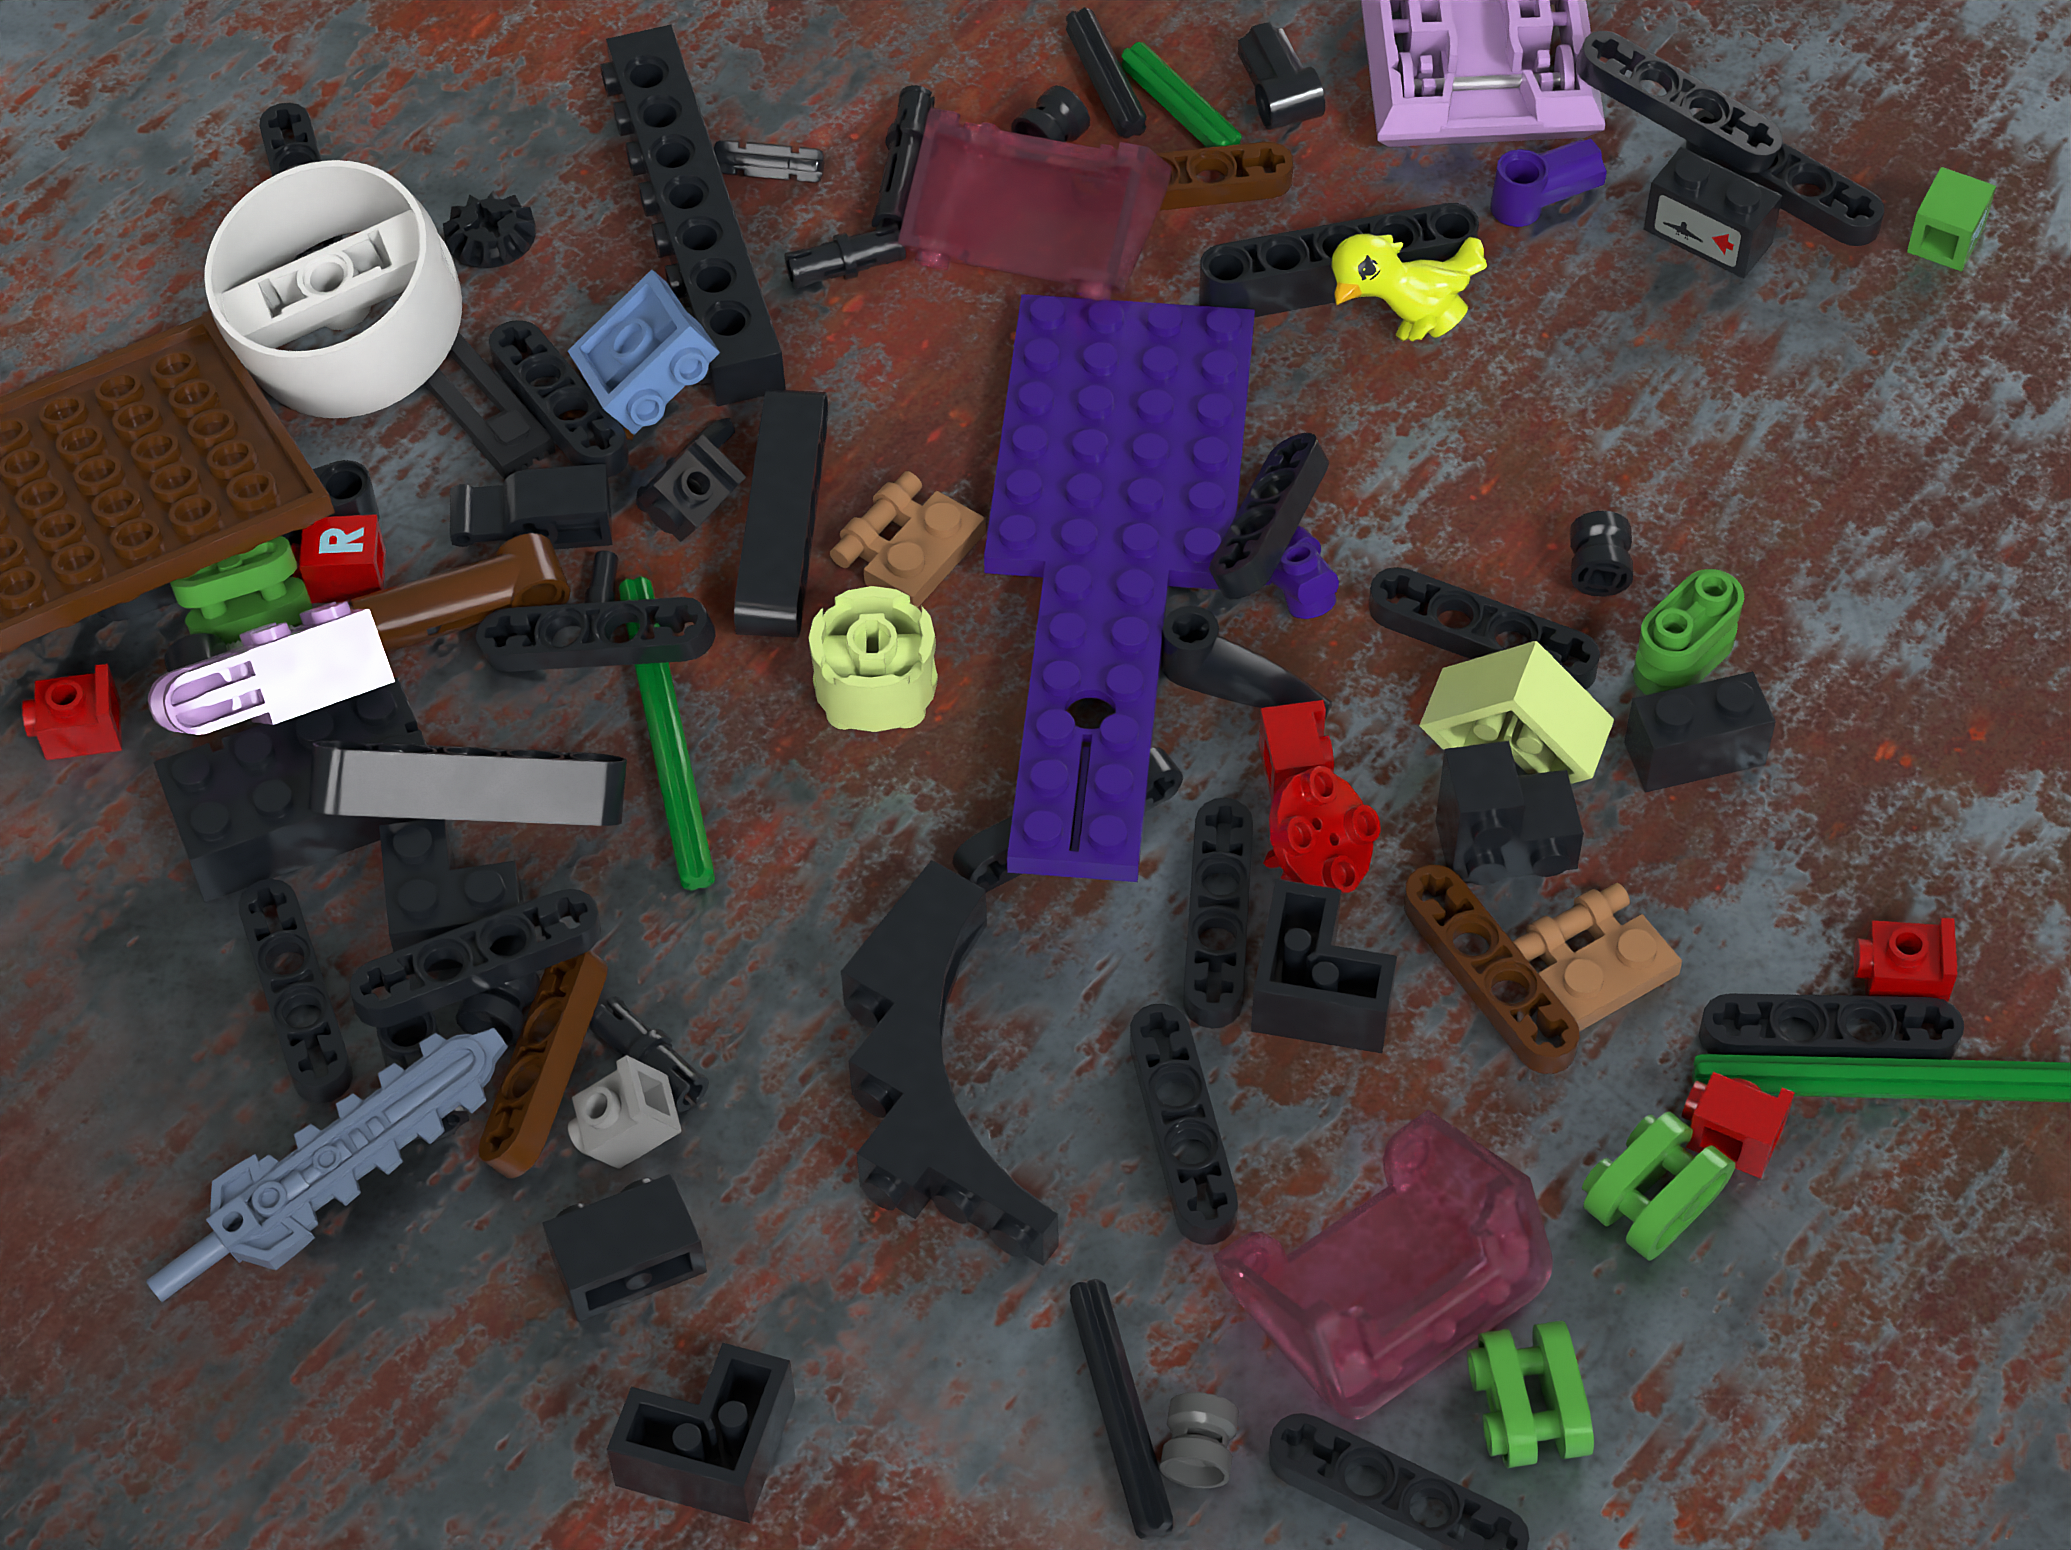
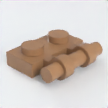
[830,471,986,608]
[1512,883,1682,1032]

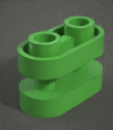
[170,536,312,645]
[1633,569,1744,695]
[1582,1112,1735,1261]
[1467,1320,1594,1468]

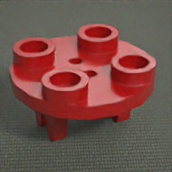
[1263,766,1381,895]

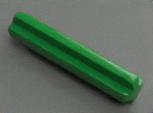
[1121,42,1242,148]

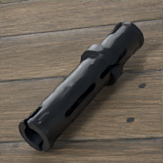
[872,85,935,236]

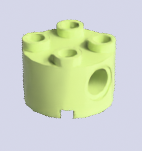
[809,586,938,732]

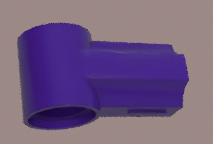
[1490,138,1607,227]

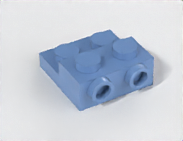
[568,270,720,435]

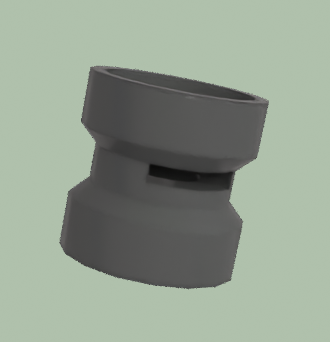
[1159,1392,1239,1488]

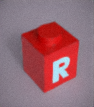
[291,514,386,604]

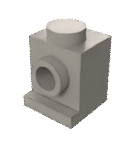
[568,1055,682,1169]

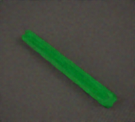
[618,576,715,891]
[1692,1054,2071,1103]

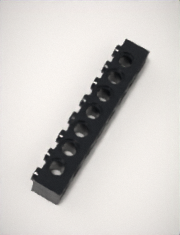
[600,24,786,407]

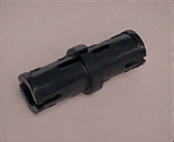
[784,223,906,289]
[589,996,709,1112]

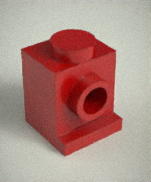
[22,664,122,760]
[1259,700,1334,802]
[1854,918,1958,1002]
[1681,1072,1795,1179]

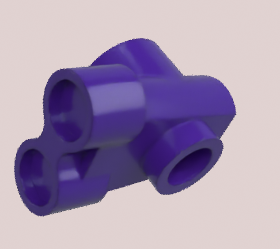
[1266,526,1339,619]

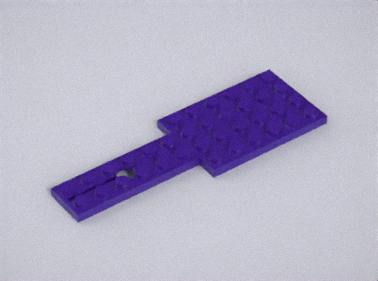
[984,294,1255,882]

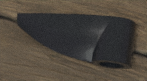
[1162,605,1332,719]

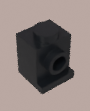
[637,434,746,542]

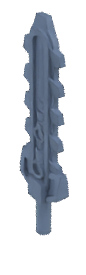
[146,1028,508,1302]

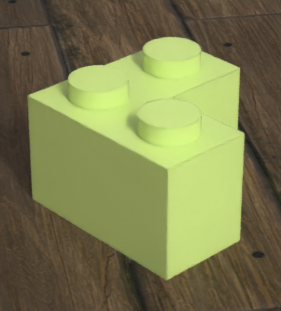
[1419,641,1614,784]

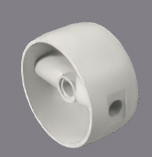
[205,160,462,418]

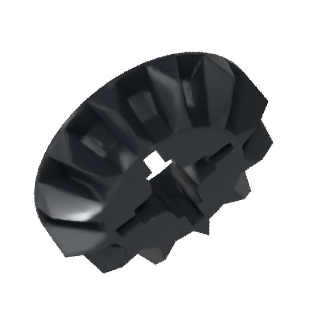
[443,190,536,268]

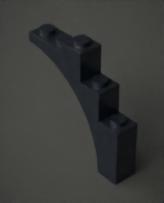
[840,860,1059,1266]

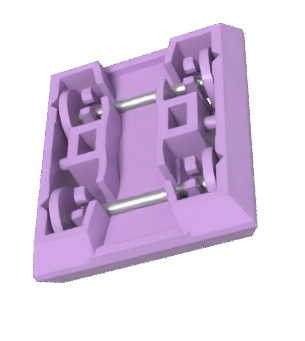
[1361,0,1605,147]

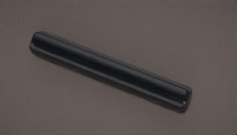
[1070,1279,1173,1540]

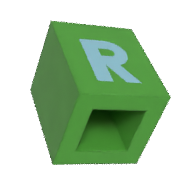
[1907,167,1996,272]

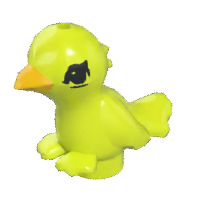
[1331,234,1487,342]

